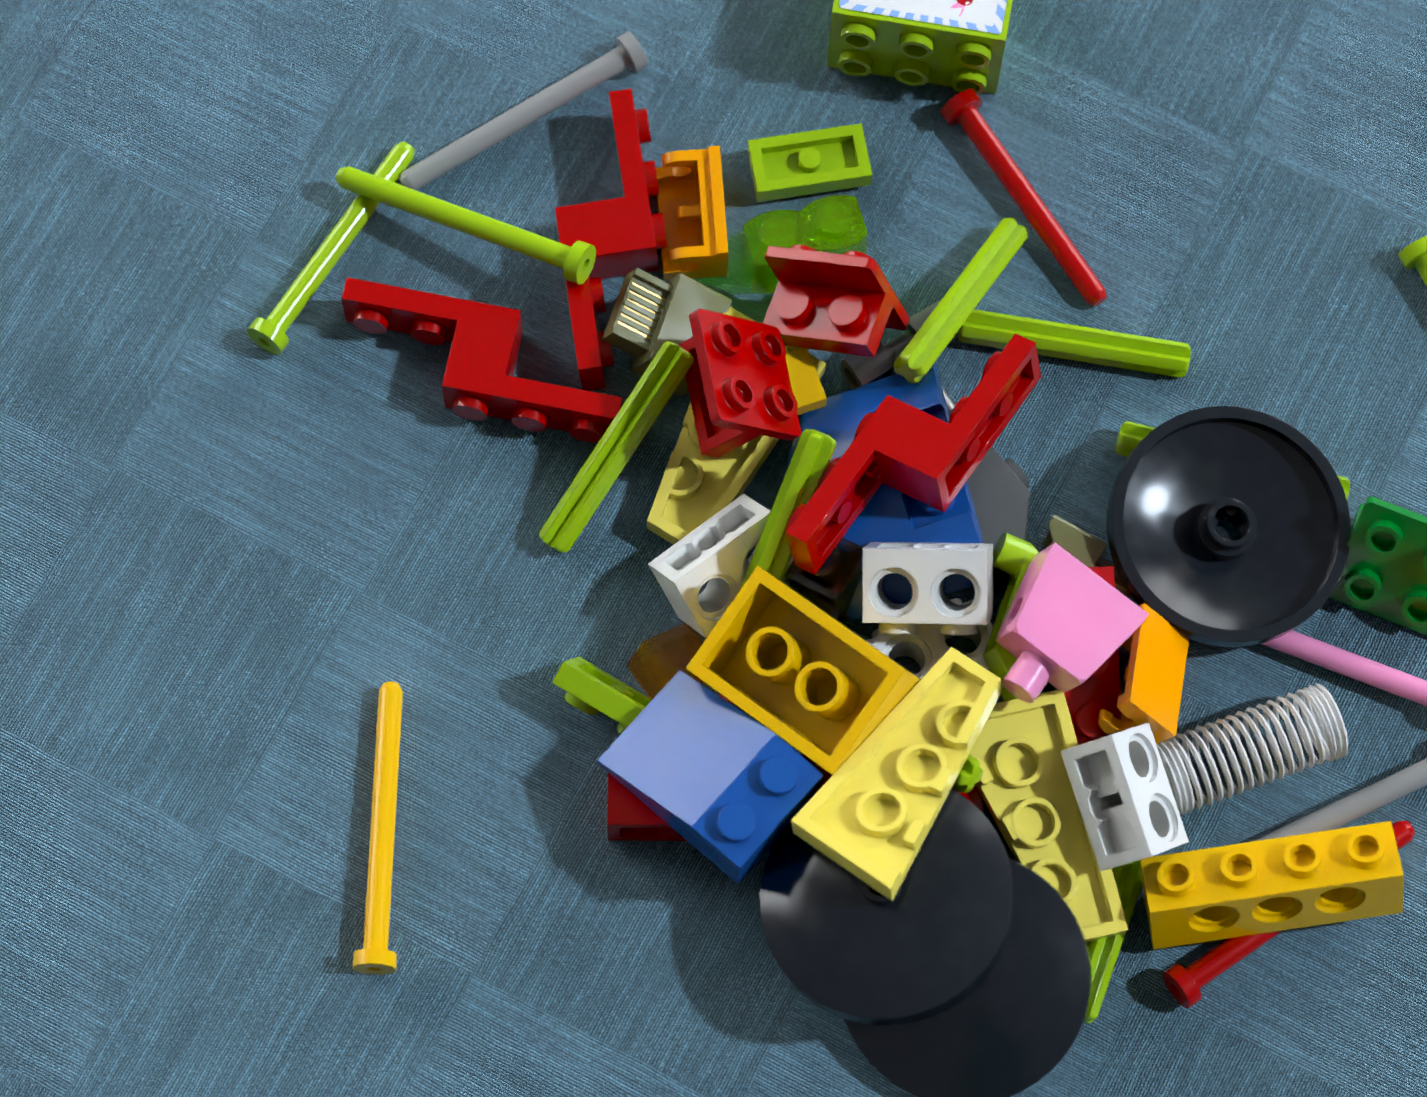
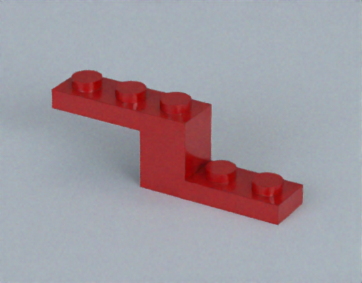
[555,88,668,391]
[341,277,623,443]
[786,333,1041,575]

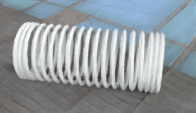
[1156,683,1348,816]

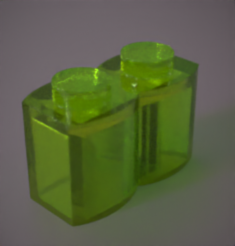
[742,195,868,294]

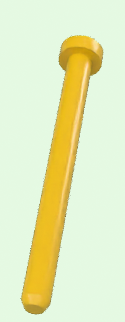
[352,682,403,975]

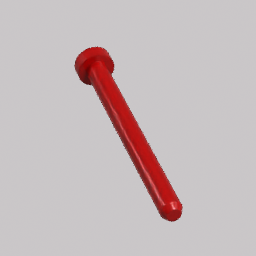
[941,88,1107,307]

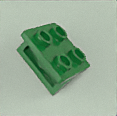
[1329,496,1427,635]

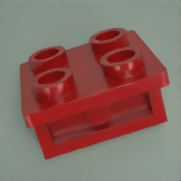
[763,245,910,357]
[679,308,801,458]

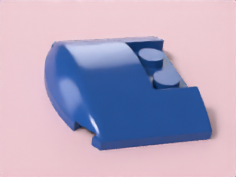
[786,363,994,624]

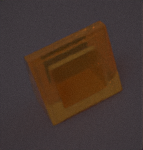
[628,623,705,700]

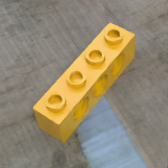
[1140,821,1404,950]

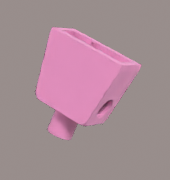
[996,543,1149,703]

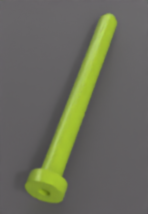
[247,142,414,355]

